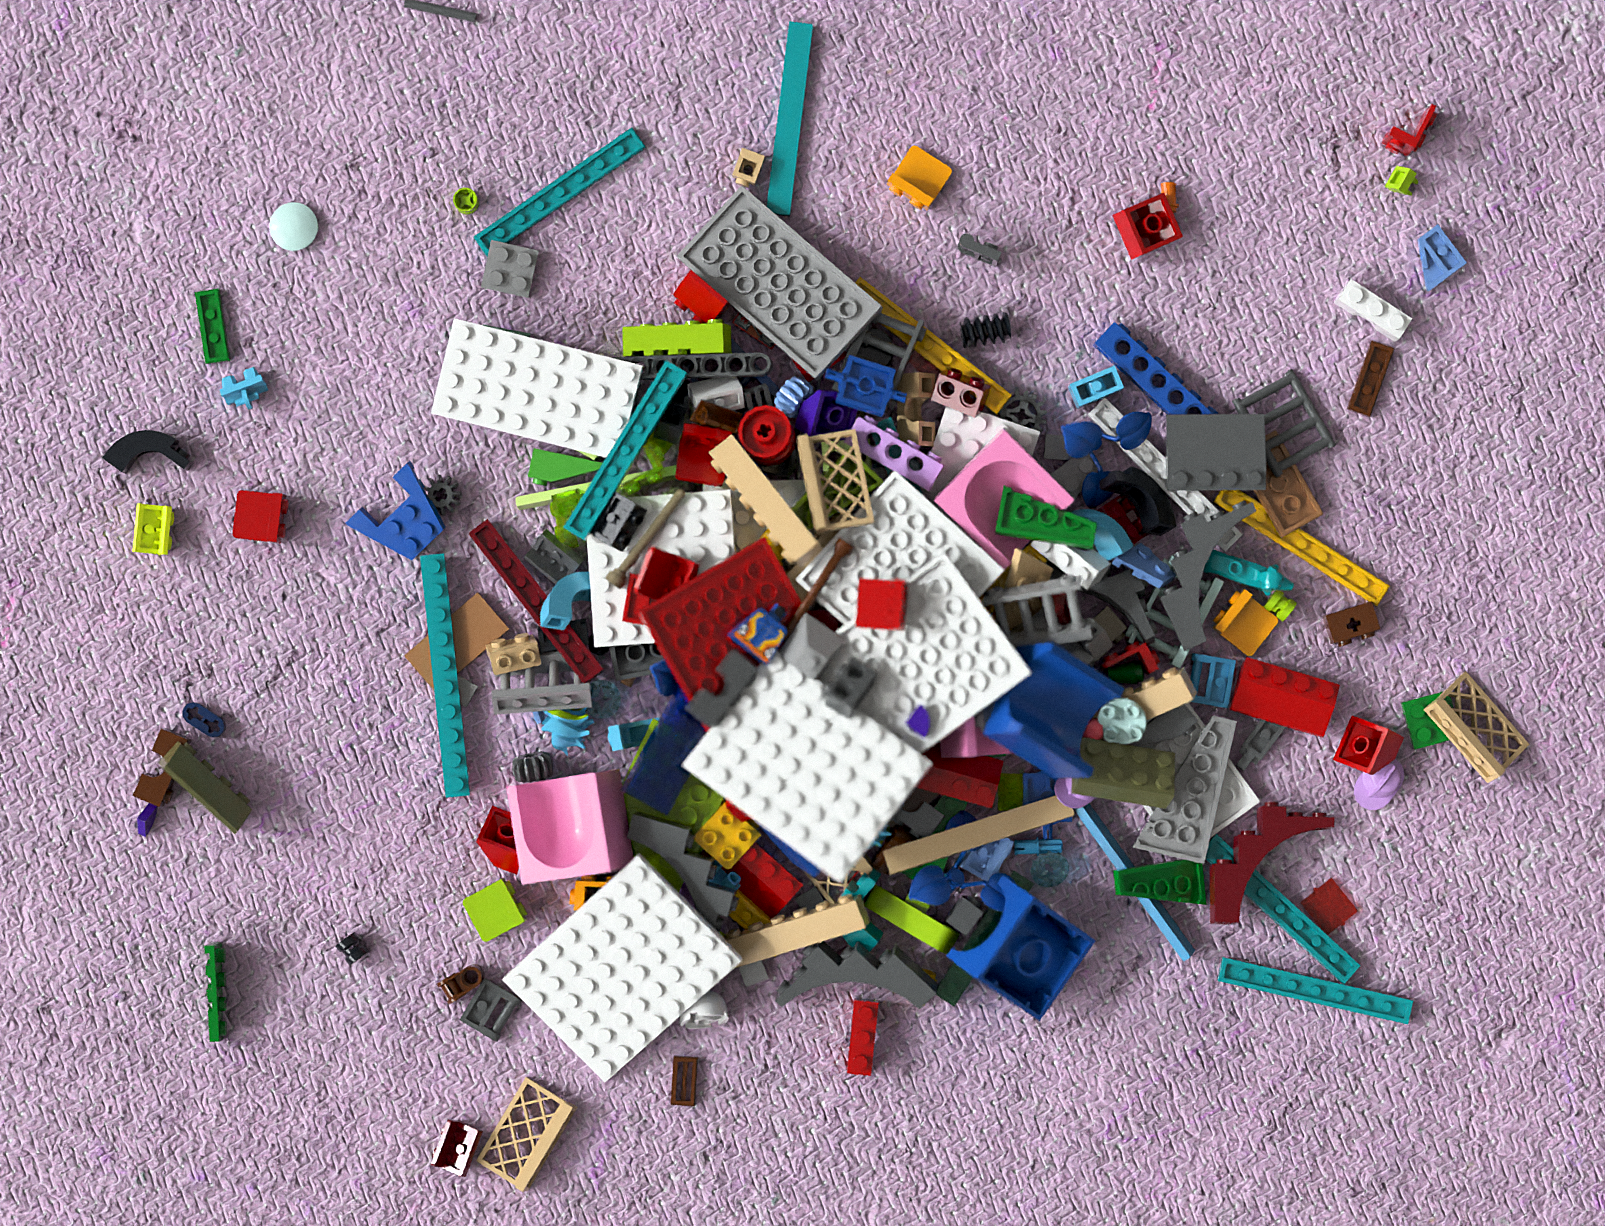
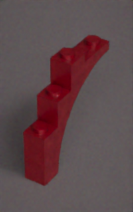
[1210,802,1334,925]

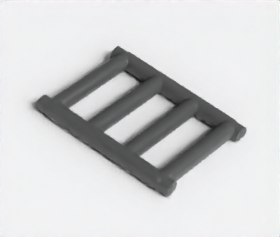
[1232,369,1336,478]

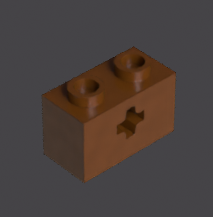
[1322,601,1381,647]

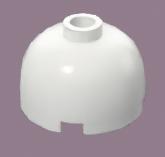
[679,991,729,1029]

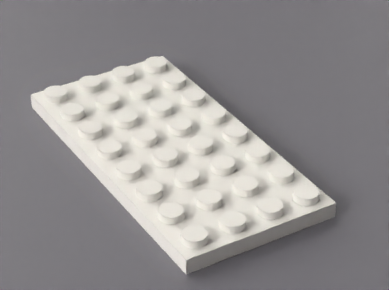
[431,318,643,457]

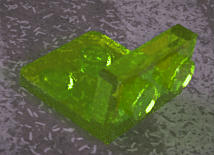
[618,442,666,495]

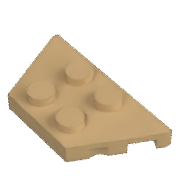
[995,548,1053,630]

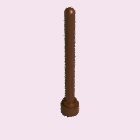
[782,537,855,643]

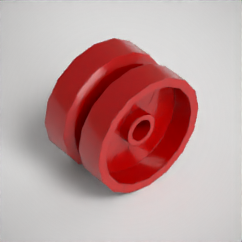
[738,405,796,466]

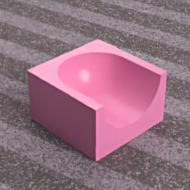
[934,428,1074,570]
[507,769,634,884]

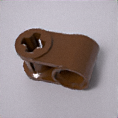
[436,964,485,1004]

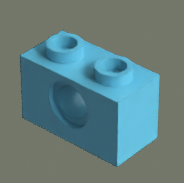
[1068,366,1124,409]

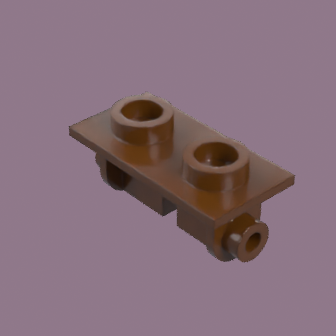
[690,399,743,435]

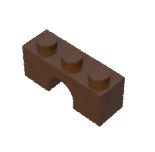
[133,728,193,807]

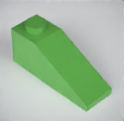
[528,448,603,486]

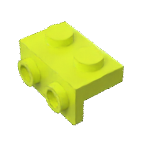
[132,503,174,555]

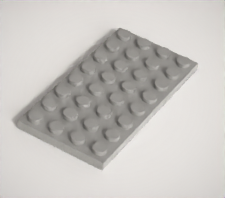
[676,185,883,380]

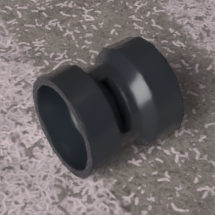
[335,932,369,966]

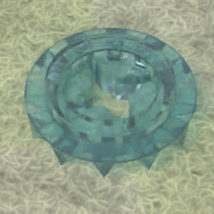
[586,680,621,719]
[1030,851,1069,887]

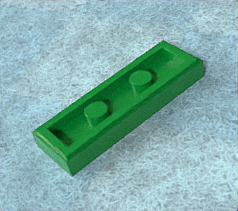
[195,289,231,364]

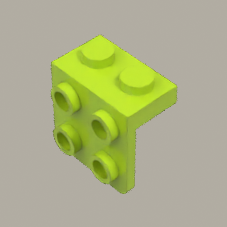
[463,878,528,942]

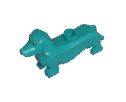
[1203,549,1294,596]

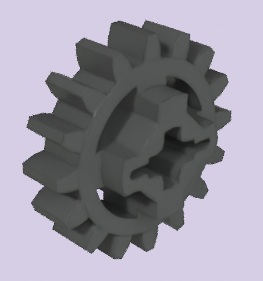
[998,390,1047,433]

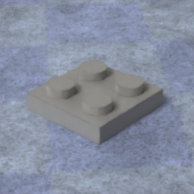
[481,240,539,298]

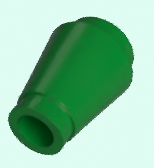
[1108,661,1144,685]

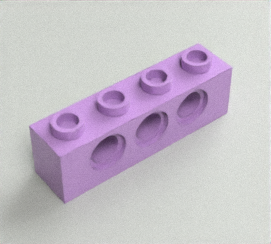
[844,415,944,491]

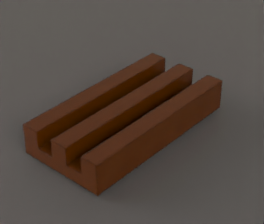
[671,1055,698,1106]

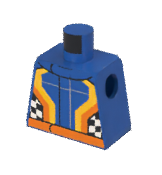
[727,604,787,665]

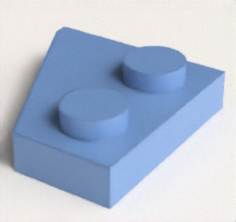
[1417,224,1467,291]
[1112,543,1176,589]

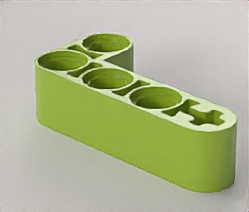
[864,884,960,955]

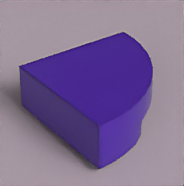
[905,704,930,739]
[137,803,158,837]

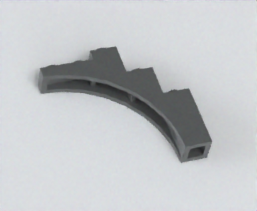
[1160,500,1256,651]
[1044,556,1158,645]
[627,811,739,933]
[775,941,938,1009]

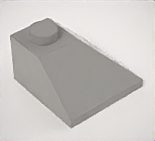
[779,613,846,681]

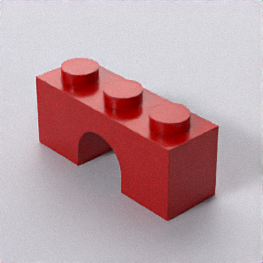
[846,998,879,1076]

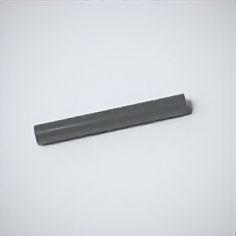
[404,0,477,23]

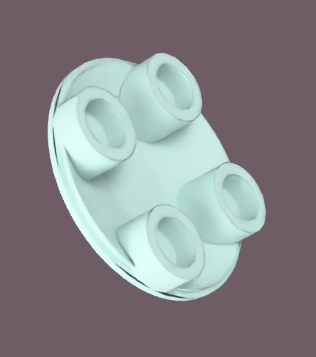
[270,202,319,251]
[1098,698,1147,744]

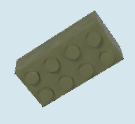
[1071,737,1175,809]

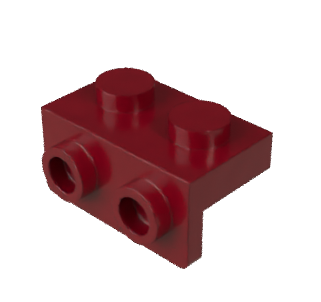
[431,1119,483,1177]

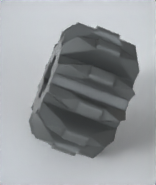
[423,475,462,516]
[512,751,553,783]

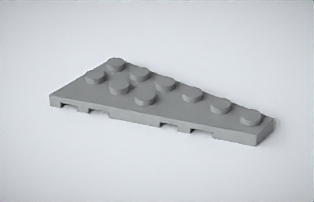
[1132,716,1237,864]

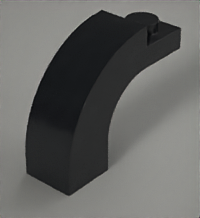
[102,430,194,474]
[1099,466,1177,536]

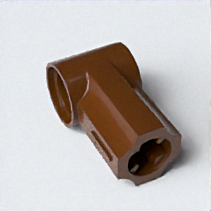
[871,825,918,875]

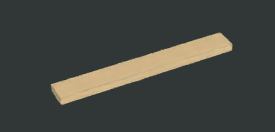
[883,795,1075,875]

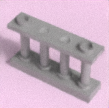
[983,574,1094,650]
[492,649,592,715]

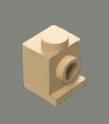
[732,148,765,188]

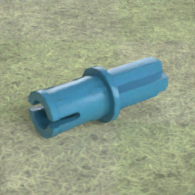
[1014,837,1063,856]

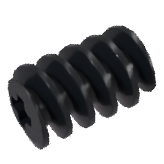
[960,312,1011,348]

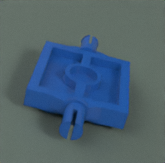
[825,355,907,417]
[1023,771,1072,839]

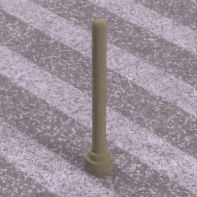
[605,489,686,589]

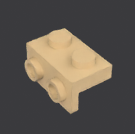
[485,633,541,675]

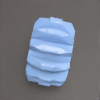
[774,376,815,418]

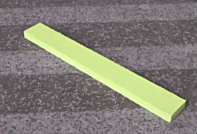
[515,465,676,511]

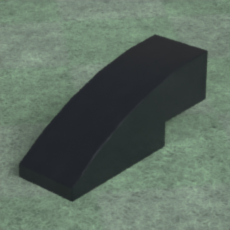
[654,380,690,445]

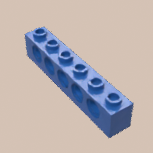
[1093,322,1219,414]

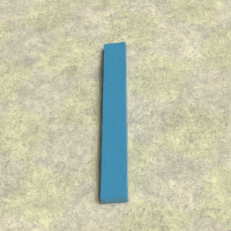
[1073,803,1195,961]

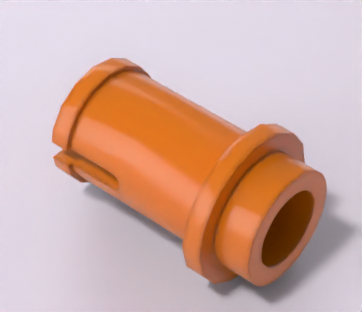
[1161,182,1179,213]

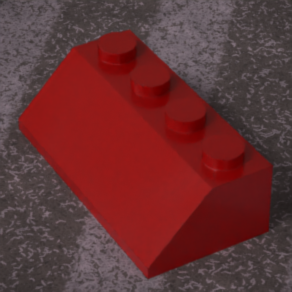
[1230,657,1340,738]
[915,743,1004,808]
[701,841,803,919]

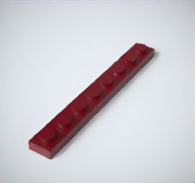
[468,519,604,683]

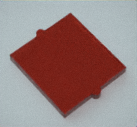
[1300,878,1358,935]

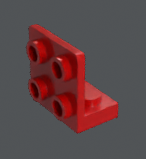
[855,578,909,631]

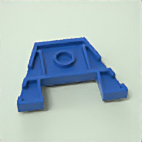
[346,460,446,560]

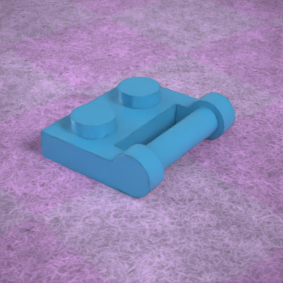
[1189,653,1236,708]

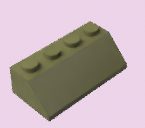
[158,741,252,834]

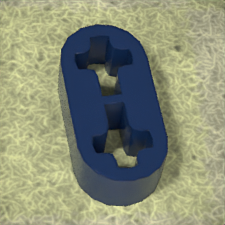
[182,702,226,737]

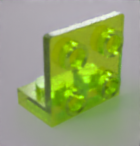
[550,488,585,548]

